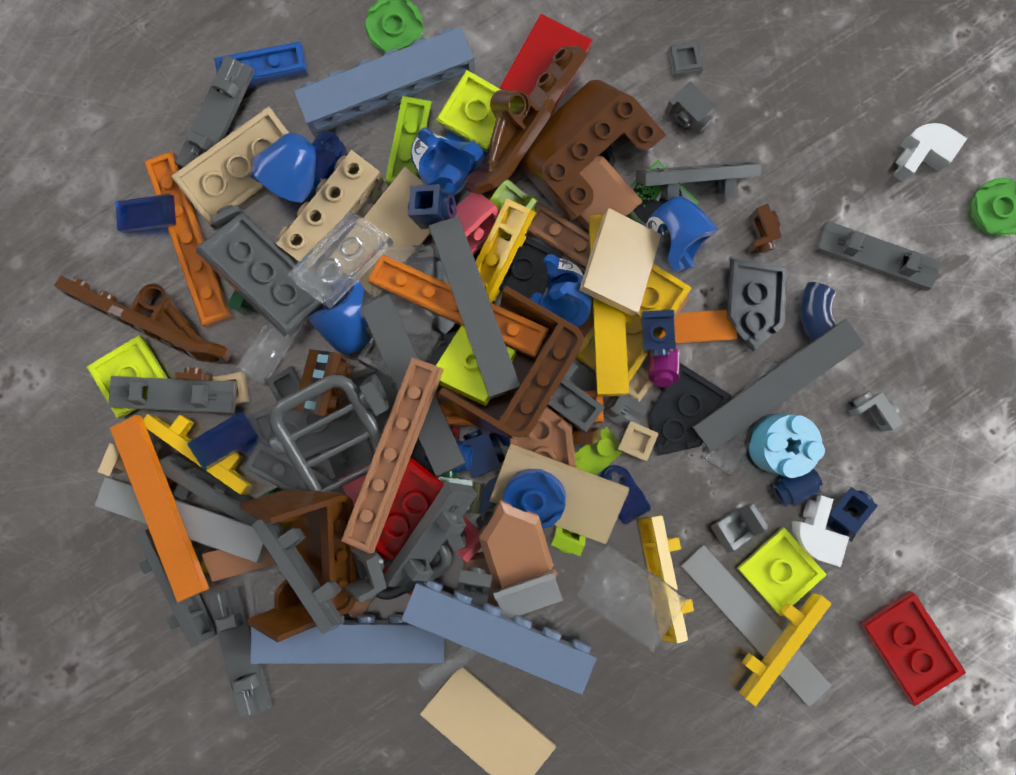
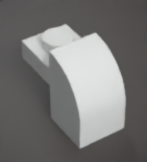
[893,123,967,182]
[791,496,849,567]

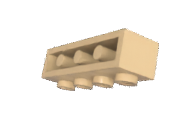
[276,150,383,272]

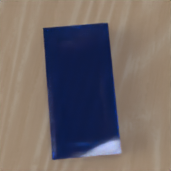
[115,194,176,233]
[187,411,259,471]

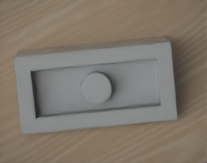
[493,570,563,618]

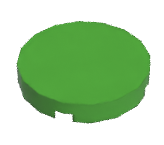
[365,0,423,54]
[970,177,1016,238]

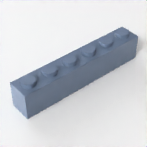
[294,27,475,133]
[401,579,597,695]
[250,614,445,664]

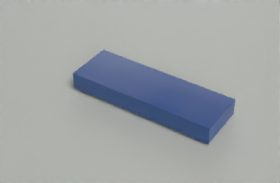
[214,41,308,84]

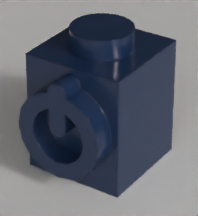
[408,184,457,229]
[463,430,505,479]

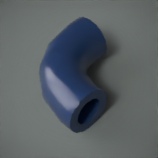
[800,282,844,360]

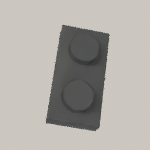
[547,377,605,434]

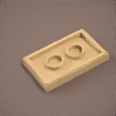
[579,208,661,316]

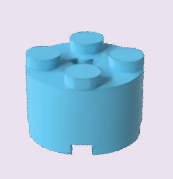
[749,413,825,478]

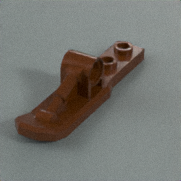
[464,46,588,194]
[54,275,231,363]

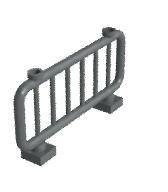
[269,374,467,600]

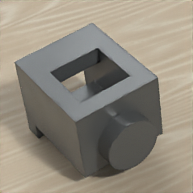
[665,81,715,132]

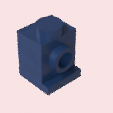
[641,310,676,358]
[827,487,878,542]

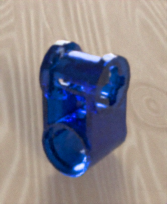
[312,131,347,191]
[600,465,652,525]

